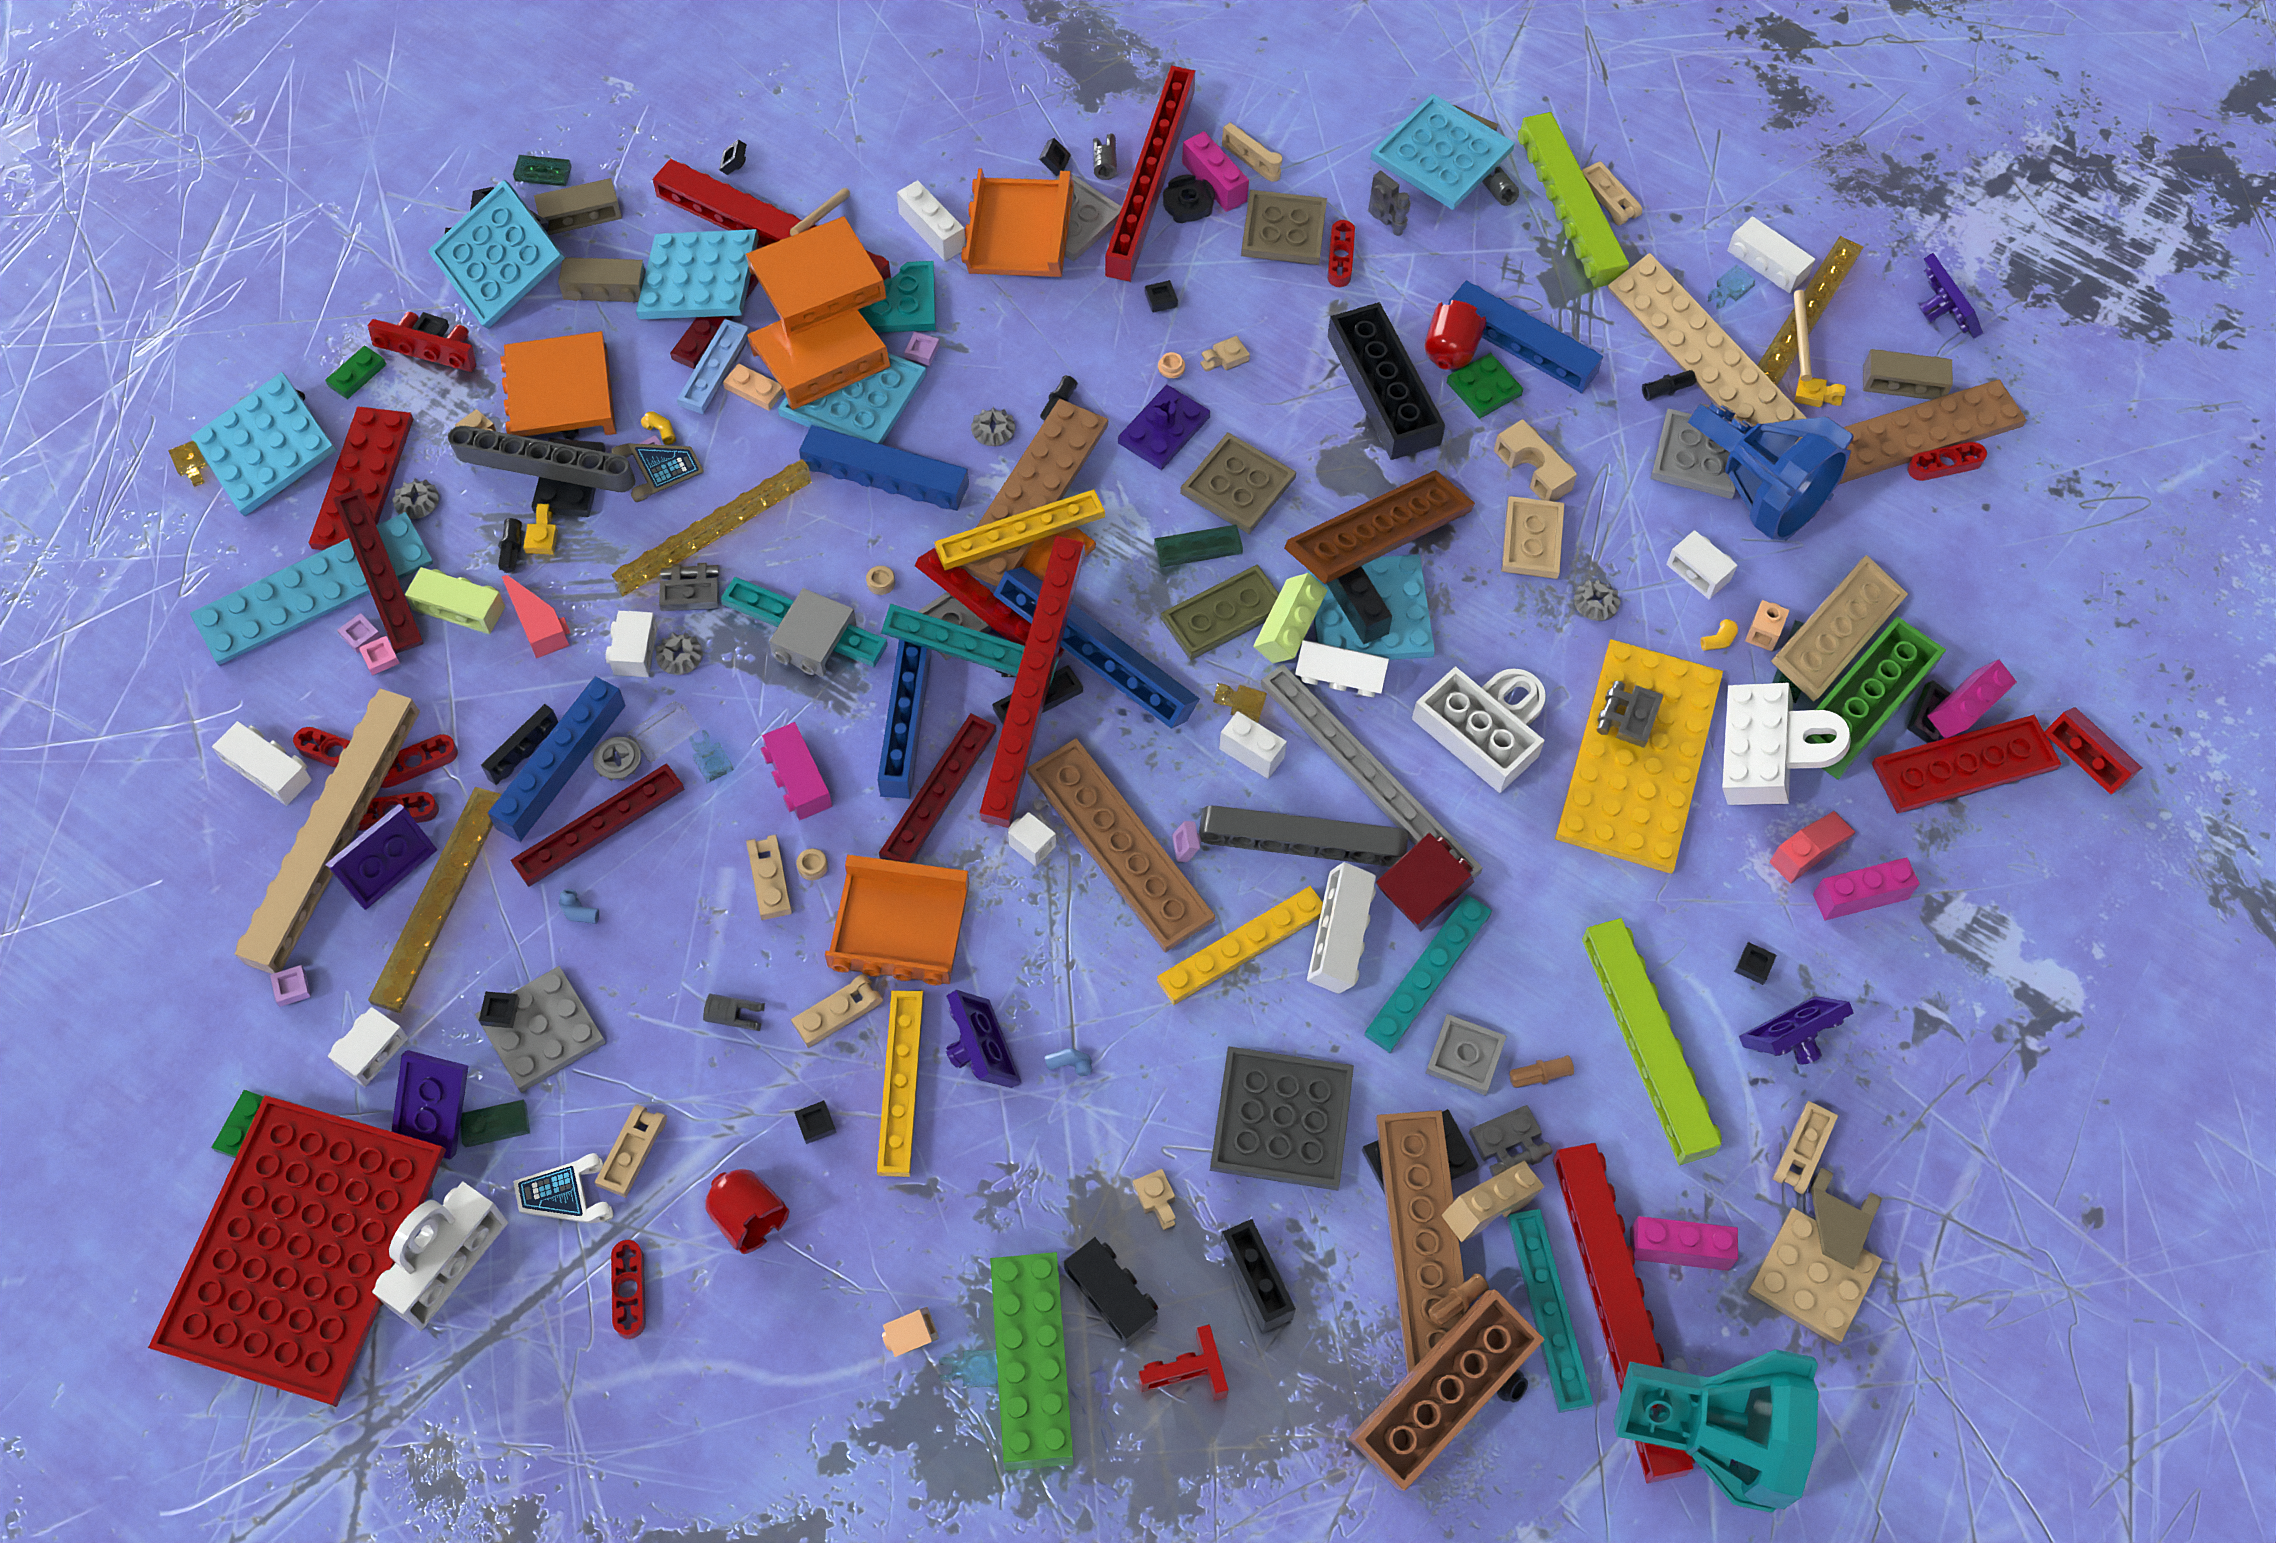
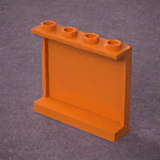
[961,168,1074,277]
[746,216,886,337]
[747,310,891,410]
[500,331,616,437]
[825,854,970,986]

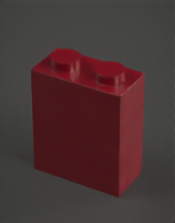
[1376,832,1474,932]

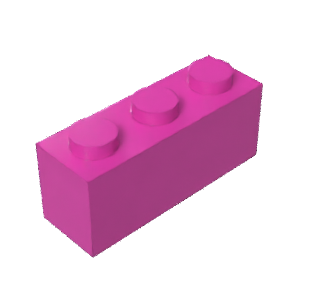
[1182,131,1249,212]
[1927,659,2017,739]
[760,722,832,821]
[1813,857,1920,921]
[1630,1216,1738,1271]

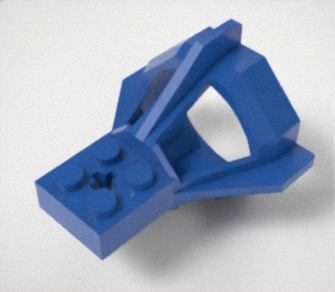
[1688,403,1854,541]

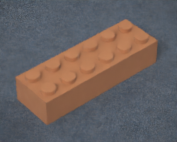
[1348,1289,1545,1491]

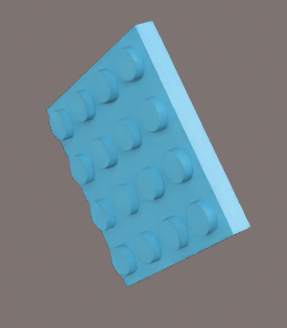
[1370,93,1515,210]
[428,180,566,329]
[636,229,759,319]
[778,353,927,445]
[190,372,337,516]
[1307,555,1435,660]

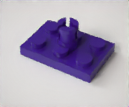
[1919,253,1983,339]
[1118,384,1210,471]
[325,804,437,910]
[946,990,1021,1088]
[1739,996,1854,1065]
[391,1050,469,1159]

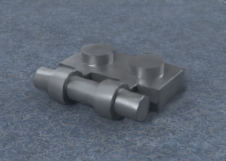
[1368,170,1411,236]
[659,563,719,611]
[1597,681,1663,748]
[1469,1105,1552,1177]

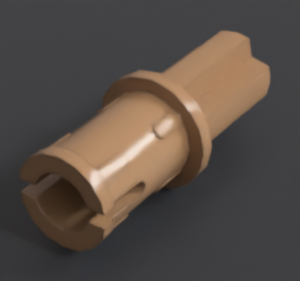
[1509,1055,1574,1088]
[1428,1273,1489,1326]

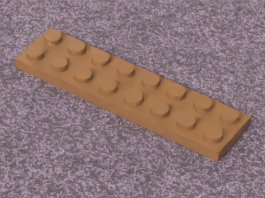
[1838,379,2027,485]
[958,398,1108,586]
[1027,738,1215,953]
[1376,1110,1468,1375]

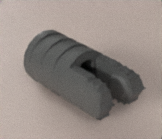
[1093,133,1117,180]
[1482,166,1519,206]
[703,993,765,1031]

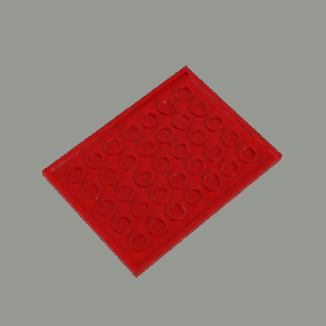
[148,1095,446,1407]

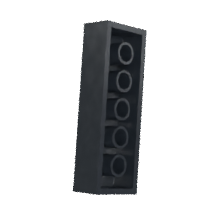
[1327,302,1445,460]

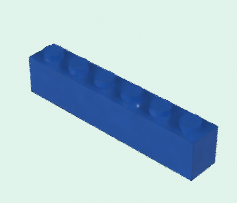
[1448,280,1603,393]
[799,425,969,511]
[877,639,932,799]
[488,676,626,842]

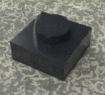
[1039,138,1071,176]
[719,139,747,175]
[1145,280,1178,313]
[412,312,450,337]
[1734,942,1777,985]
[479,991,520,1028]
[794,1100,836,1144]

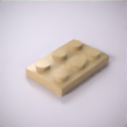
[1501,496,1564,579]

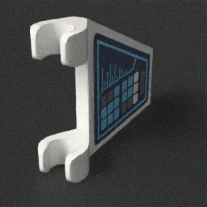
[513,1153,613,1223]

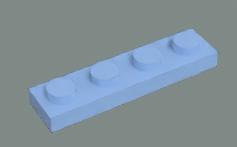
[677,319,750,414]

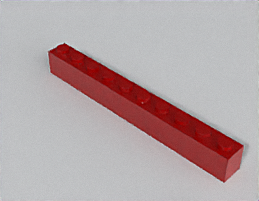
[1105,65,1196,282]
[652,158,891,280]
[979,535,1085,828]
[1552,1143,1695,1484]

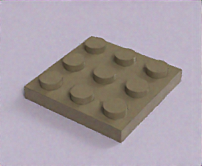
[1241,190,1327,265]
[1180,432,1296,534]

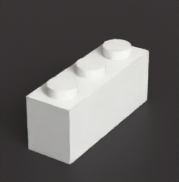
[897,180,966,261]
[1727,216,1816,294]
[1295,640,1389,697]
[212,721,312,806]

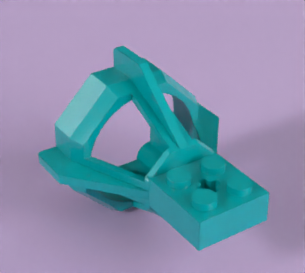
[1613,1349,1819,1513]

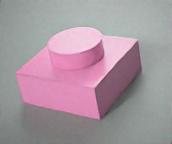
[359,636,400,675]

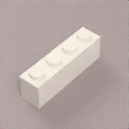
[1307,862,1376,994]

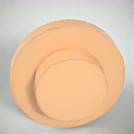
[1158,352,1185,378]

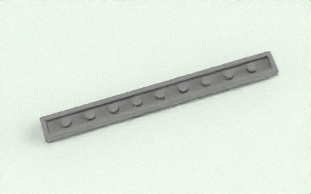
[1261,664,1483,879]

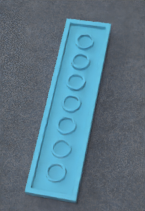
[190,512,433,666]

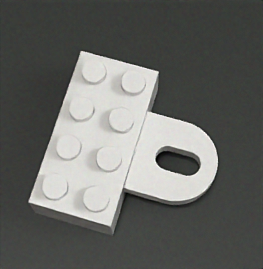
[1412,666,1546,793]
[1722,683,1851,805]
[372,1181,508,1332]

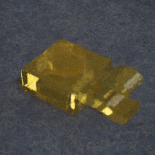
[168,440,207,487]
[1213,683,1267,723]

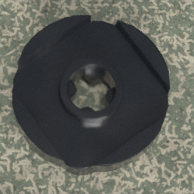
[1163,175,1215,223]

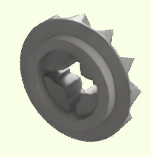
[971,406,1015,446]
[392,478,439,519]
[1574,579,1621,621]
[656,632,703,675]
[593,737,641,782]

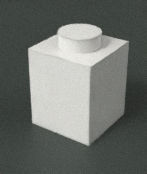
[1008,812,1056,867]

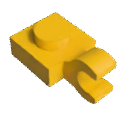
[1794,375,1846,408]
[523,504,558,555]

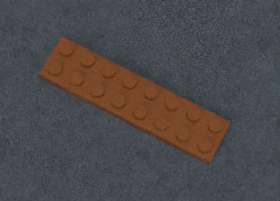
[1284,470,1475,584]

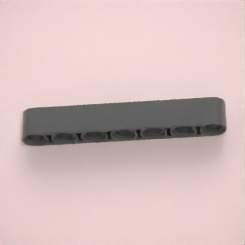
[448,426,636,492]
[1199,806,1408,867]

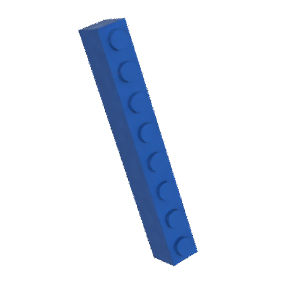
[993,566,1200,729]

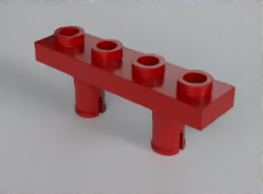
[367,311,476,372]

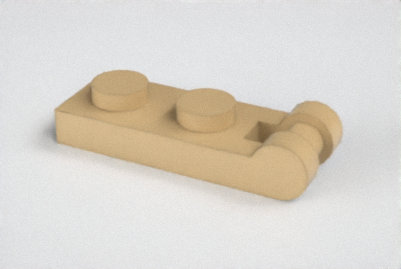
[1222,122,1282,182]
[1581,161,1642,226]
[746,834,792,920]
[791,974,883,1048]
[1772,1101,1838,1195]
[594,1104,667,1198]

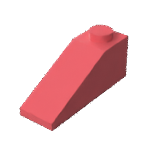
[502,575,570,659]
[1769,811,1855,884]

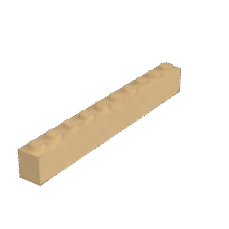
[234,688,420,974]

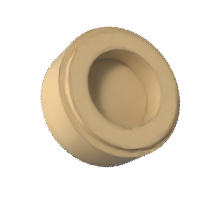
[866,566,895,595]
[796,848,828,880]

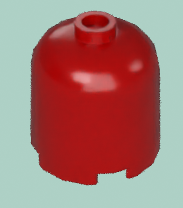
[1424,300,1487,370]
[705,1169,790,1254]

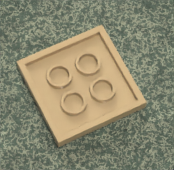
[1747,1208,1882,1346]

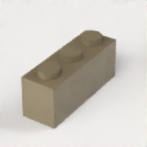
[534,178,622,235]
[558,257,646,302]
[1863,349,1953,400]

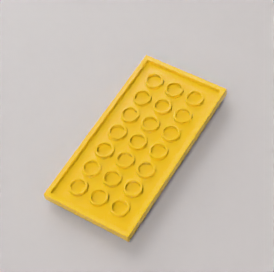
[1555,639,1723,874]

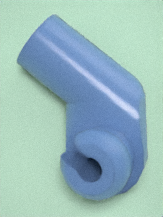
[559,889,599,924]
[1045,1048,1093,1076]

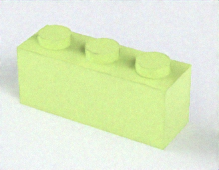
[405,567,505,634]
[1253,573,1328,663]

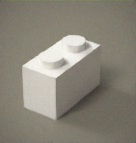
[1666,530,1738,599]
[606,610,658,677]
[1219,711,1287,779]
[328,1007,408,1087]

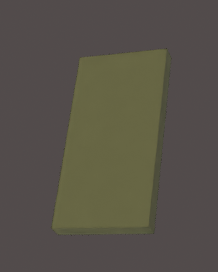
[1160,564,1279,660]

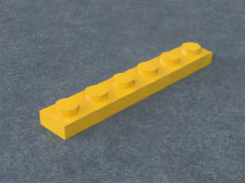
[934,489,1105,570]
[1157,886,1323,1005]
[877,990,924,1177]

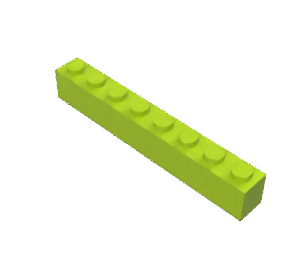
[1518,112,1629,288]
[1582,918,1722,1166]

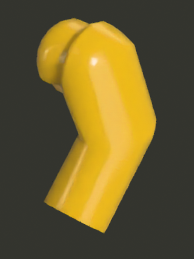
[641,411,676,445]
[1700,619,1738,651]

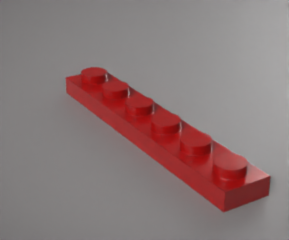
[915,548,1065,659]

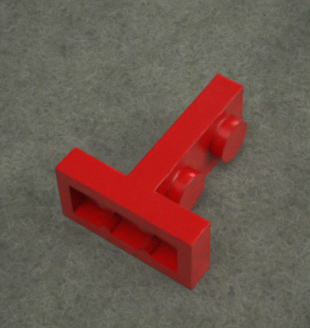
[1138,1324,1229,1401]

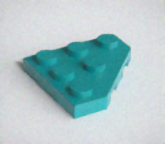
[858,261,936,333]

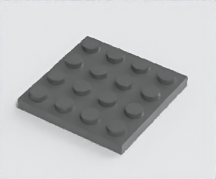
[1210,1046,1354,1191]

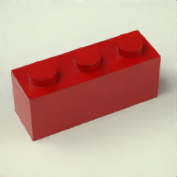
[2044,707,2143,795]

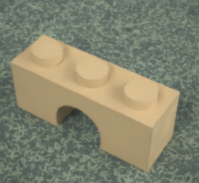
[1494,419,1577,502]
[1441,1160,1545,1242]

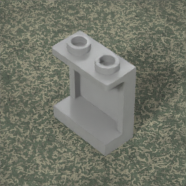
[769,588,857,677]

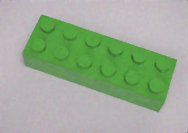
[1804,616,1946,780]
[990,1252,1073,1471]

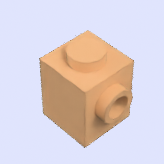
[1745,600,1789,651]
[882,1307,939,1357]

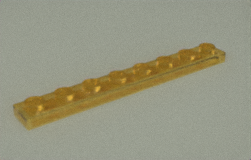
[1757,236,1863,386]
[611,459,811,597]
[368,787,502,1013]

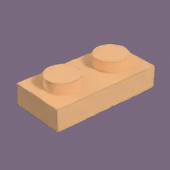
[723,363,784,411]

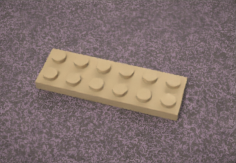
[1771,555,1908,702]

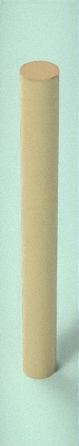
[790,188,850,236]
[1794,290,1812,381]

